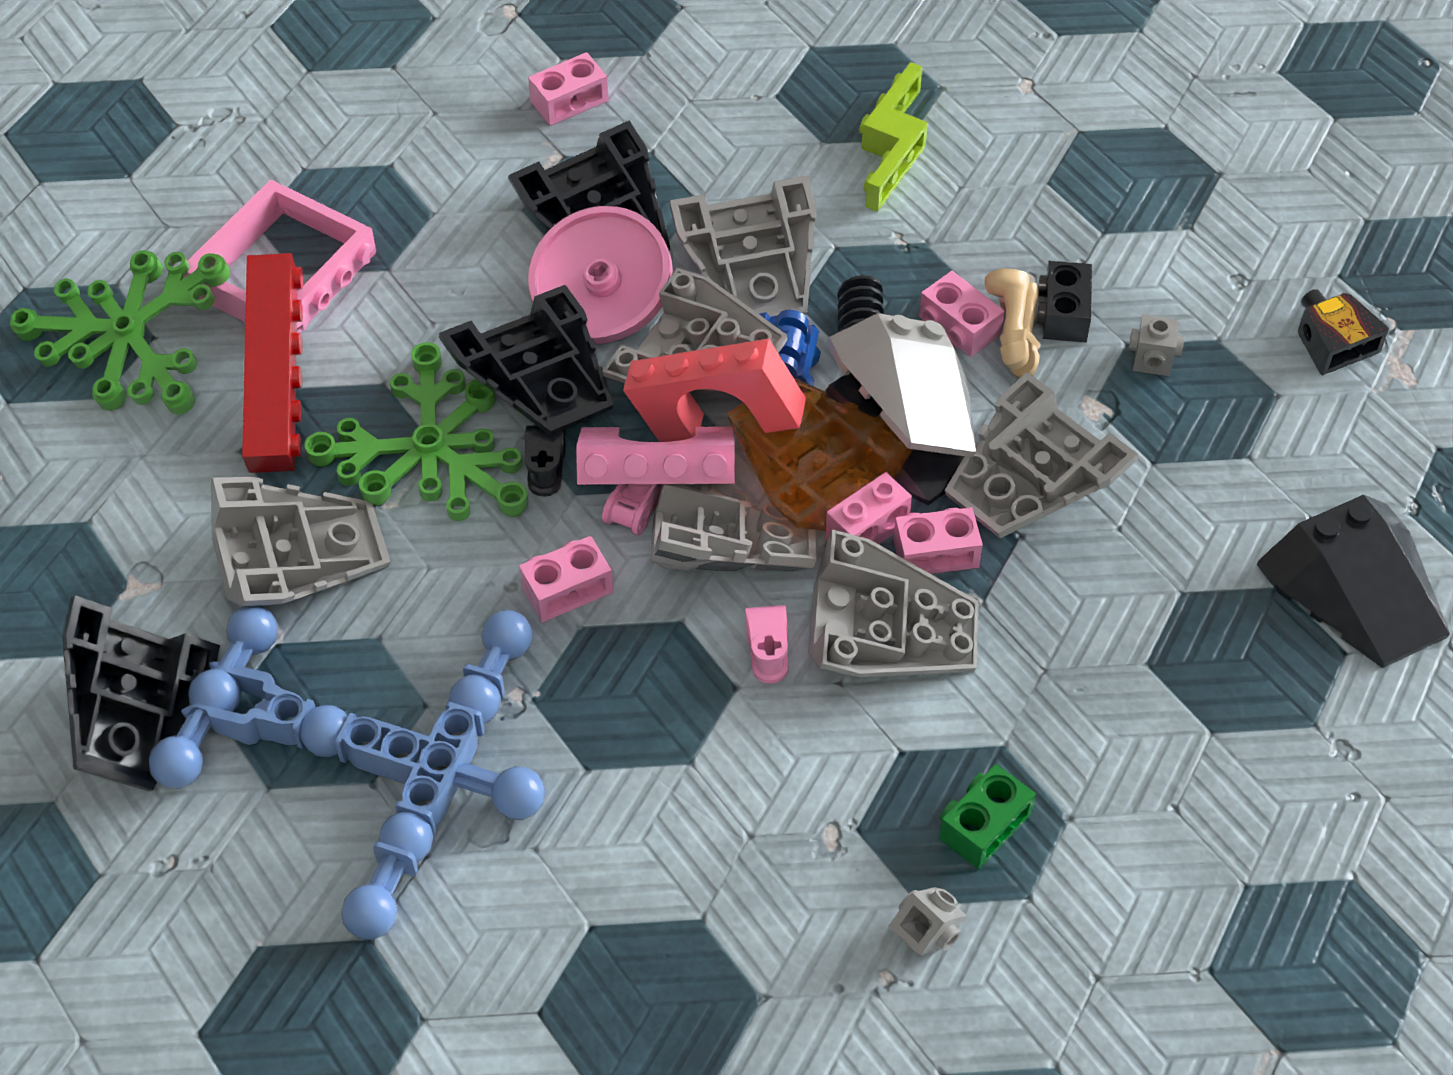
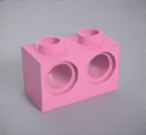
[528,52,609,126]
[919,271,1005,357]
[825,472,912,544]
[893,507,983,574]
[519,536,613,623]

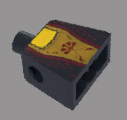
[1298,289,1389,376]

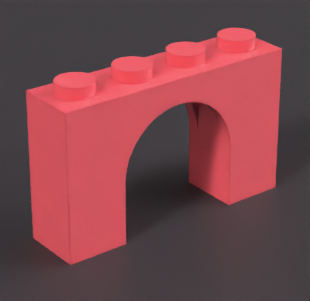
[623,339,806,442]

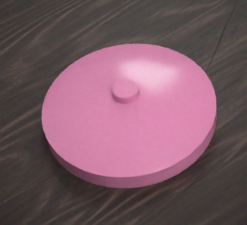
[528,206,673,344]

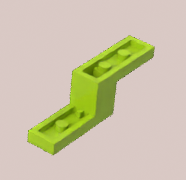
[859,62,928,212]

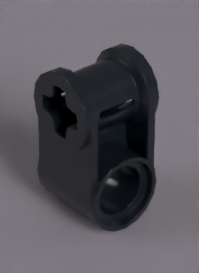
[525,425,566,497]

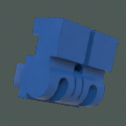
[759,309,821,393]

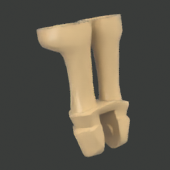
[984,268,1041,378]

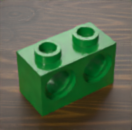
[939,764,1036,870]

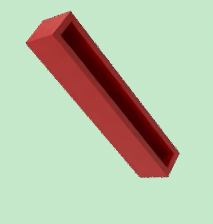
[242,253,303,473]

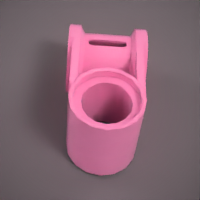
[602,484,661,536]
[745,605,788,684]

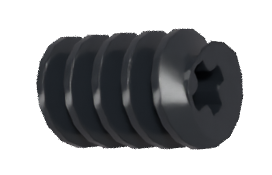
[837,275,884,332]

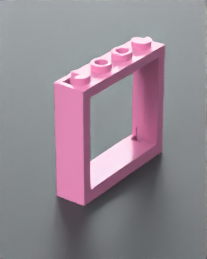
[183,179,376,333]

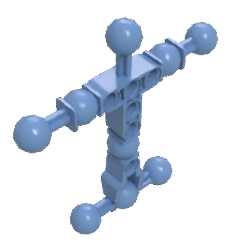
[149,605,546,940]

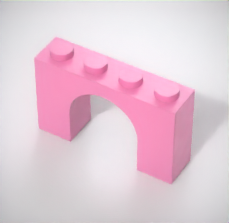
[576,427,735,485]

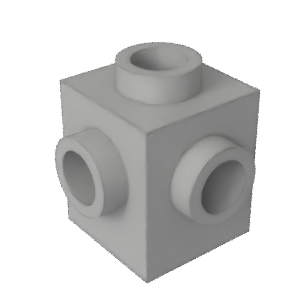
[1129,314,1184,376]
[889,887,967,956]

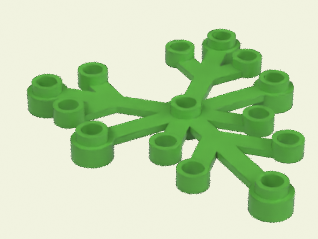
[10,250,230,415]
[305,342,528,521]

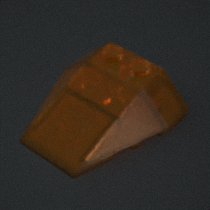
[728,378,913,531]

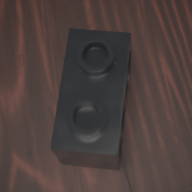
[1037,261,1092,343]

